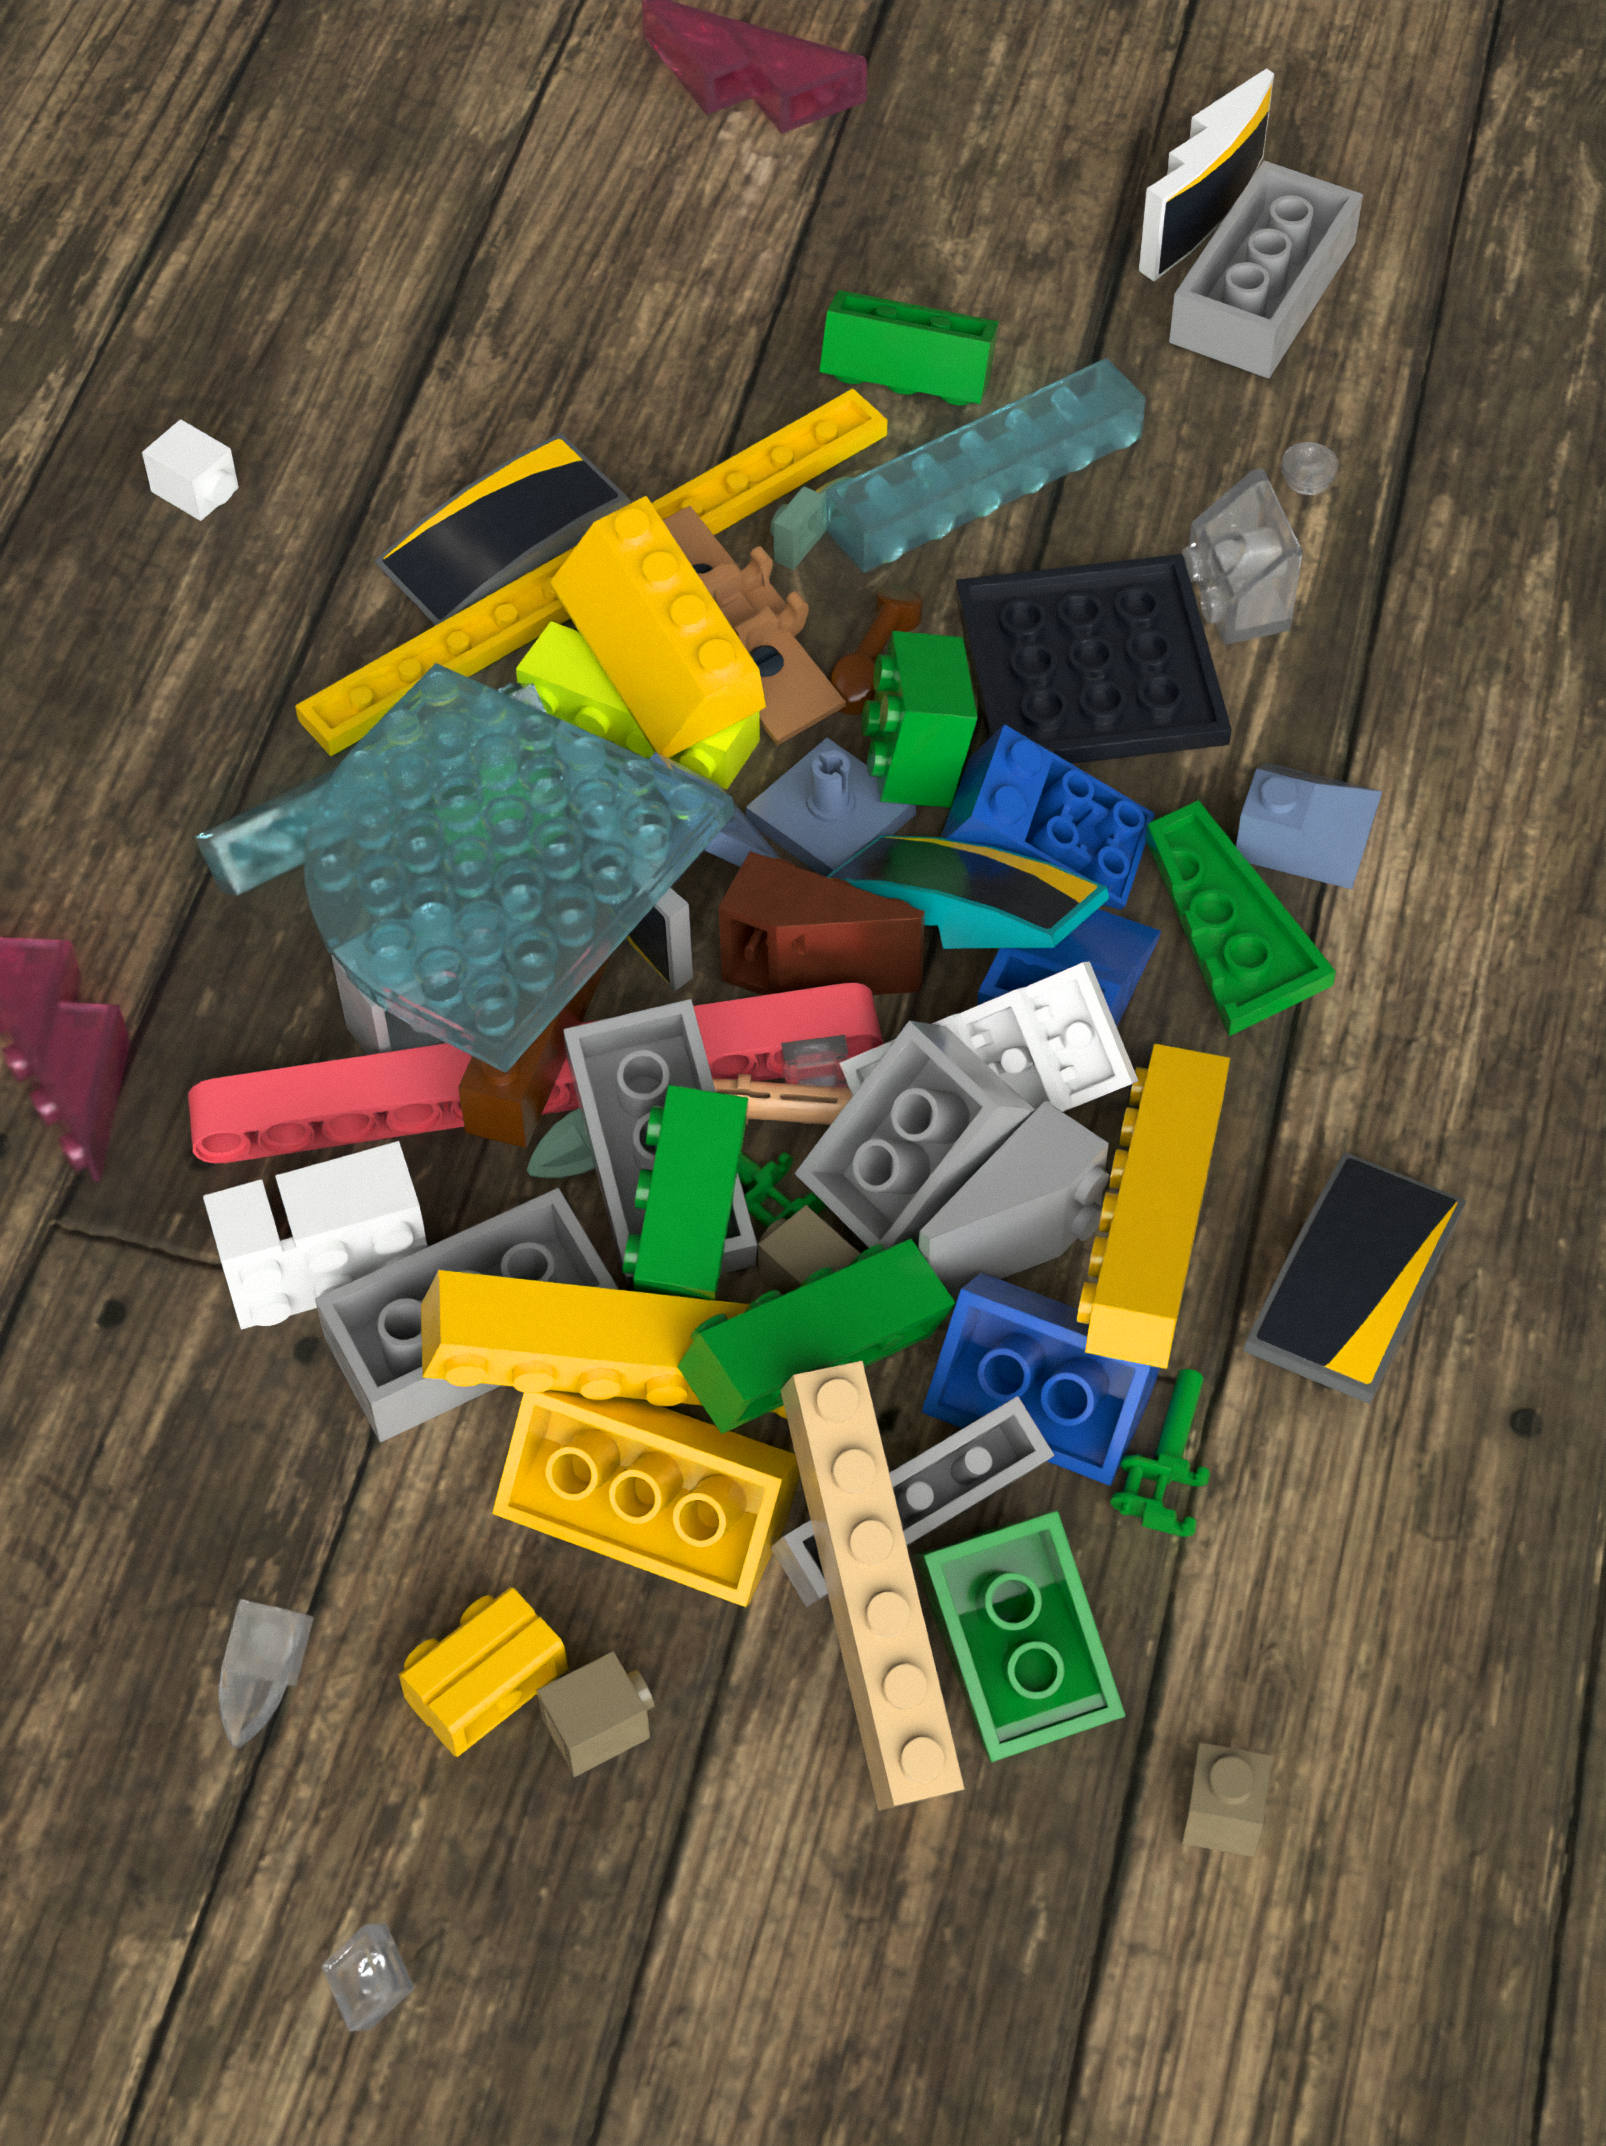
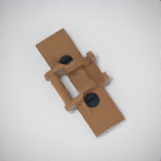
[663,506,846,746]

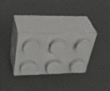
[794,1021,1035,1249]

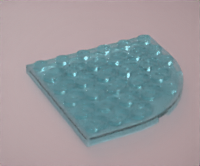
[304,663,735,1073]

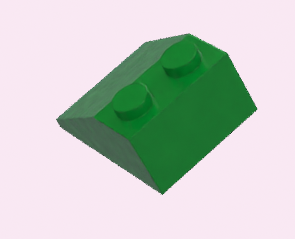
[914,1511,1126,1762]

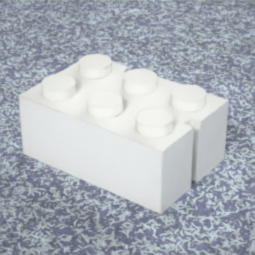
[203,1141,428,1329]

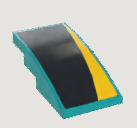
[826,835,1109,949]

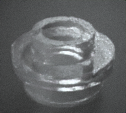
[1281,442,1338,495]

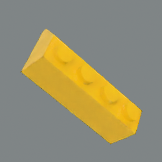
[550,496,766,758]
[492,1390,800,1607]

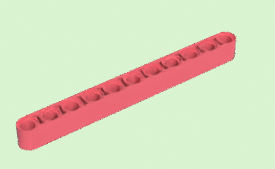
[188,983,884,1164]

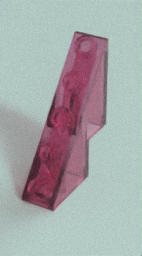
[642,0,867,134]
[0,937,130,1182]

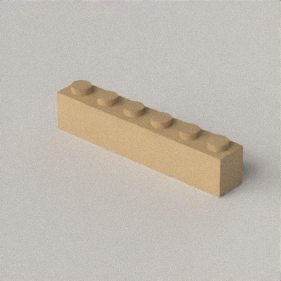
[781,1361,965,1811]

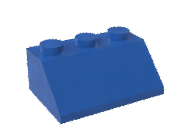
[922,1272,1160,1486]

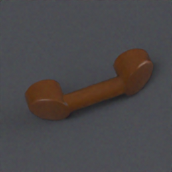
[830,586,922,715]

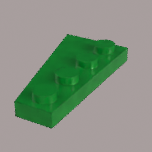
[1146,800,1336,1037]

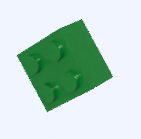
[861,631,978,808]

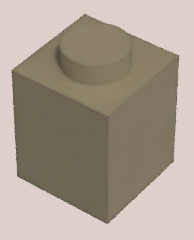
[758,1205,860,1295]
[537,1651,655,1777]
[1182,1742,1272,1857]

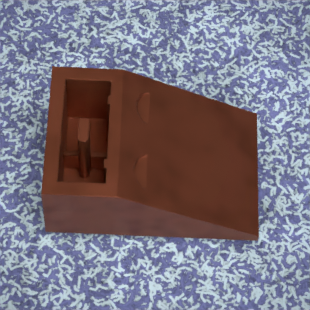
[718,851,925,995]

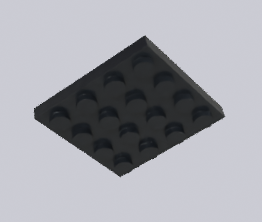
[955,554,1232,764]

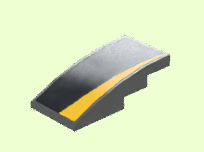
[374,433,632,626]
[1243,1152,1466,1404]

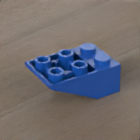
[940,724,1155,910]
[977,909,1161,1027]

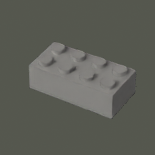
[1169,160,1363,378]
[563,999,757,1291]
[315,1188,618,1443]

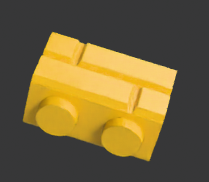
[398,1587,568,1757]

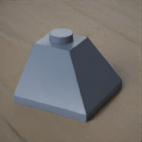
[1236,762,1382,889]

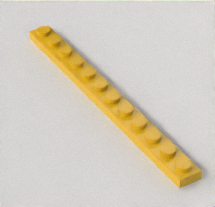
[295,388,888,756]

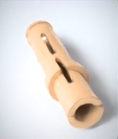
[713,1074,852,1125]

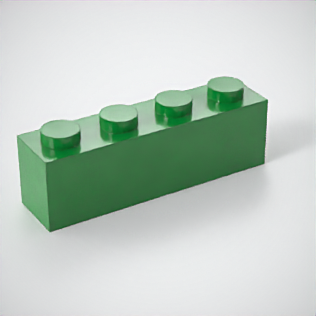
[677,1239,956,1434]

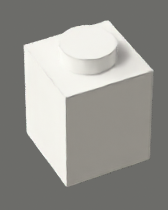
[142,419,239,521]

